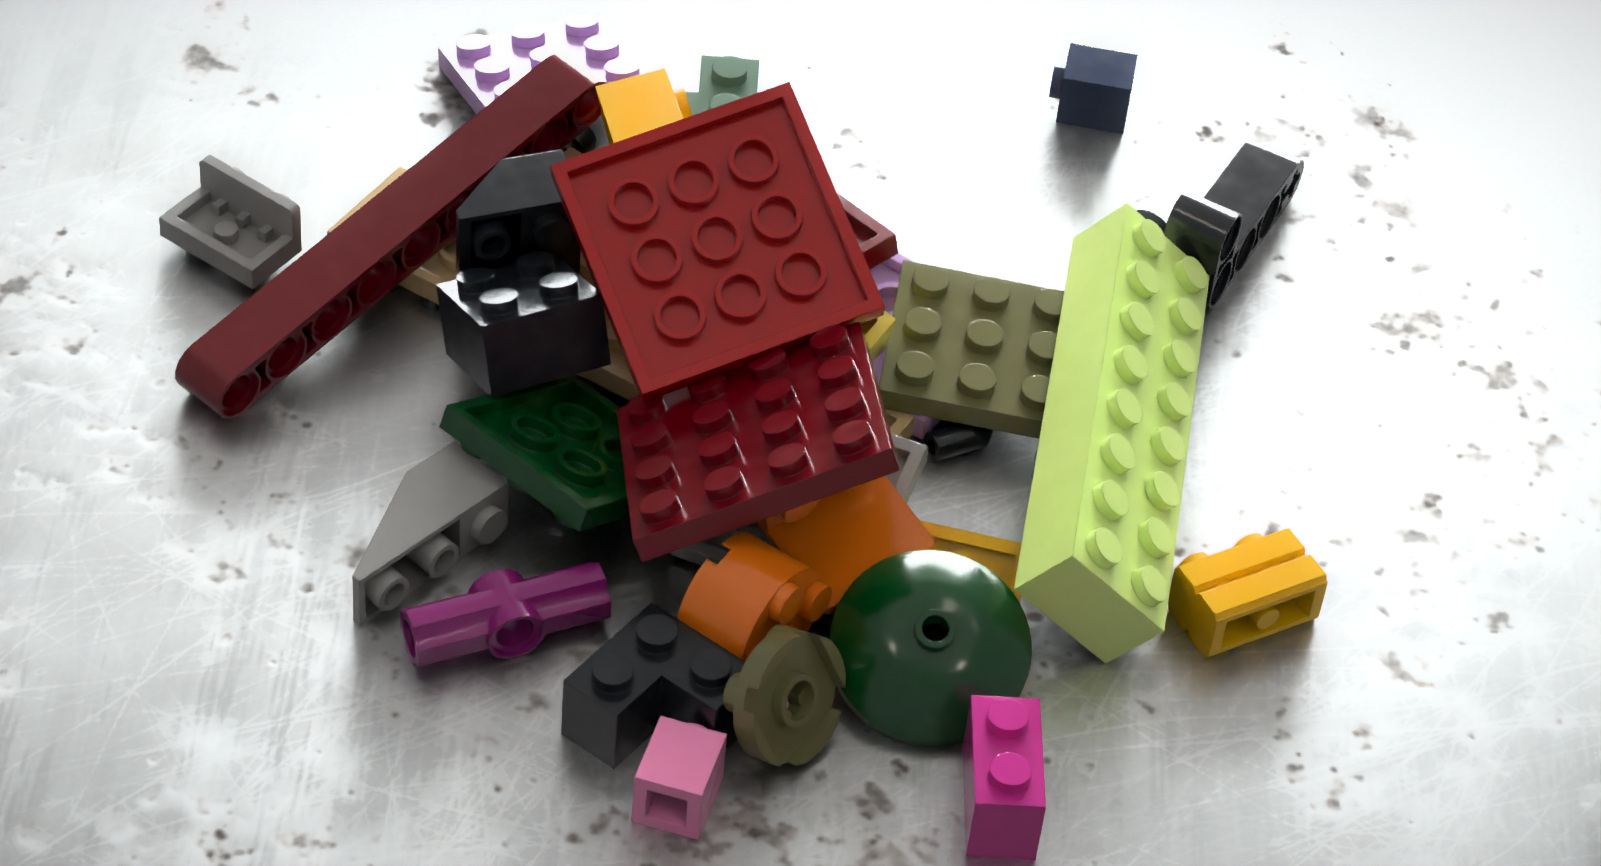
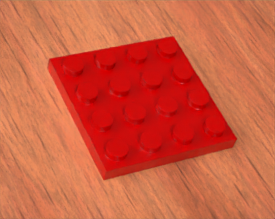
[550,82,885,402]

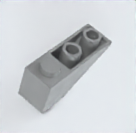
[352,440,509,626]

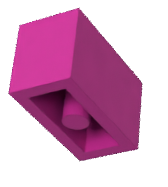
[962,695,1046,860]

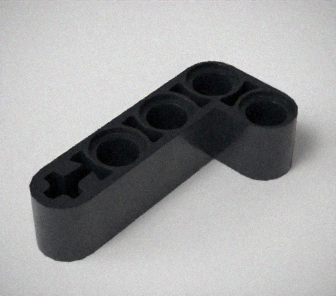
[1164,139,1304,309]

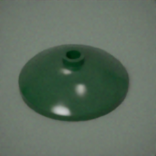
[829,550,1032,747]

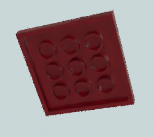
[617,322,900,562]

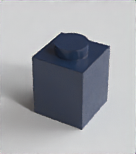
[1049,43,1138,134]

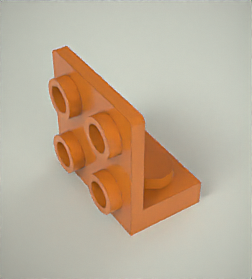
[757,476,935,614]

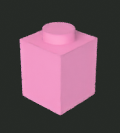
[631,716,727,840]

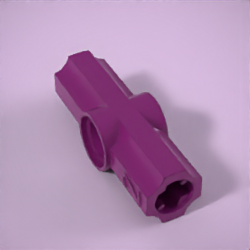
[400,562,612,667]

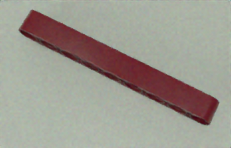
[175,53,606,419]

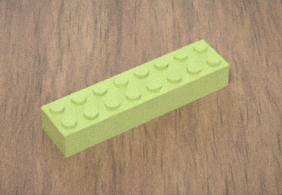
[1014,203,1210,664]

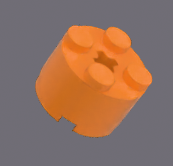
[677,531,832,662]

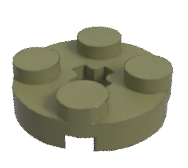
[723,624,846,767]

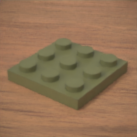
[879,260,1064,439]

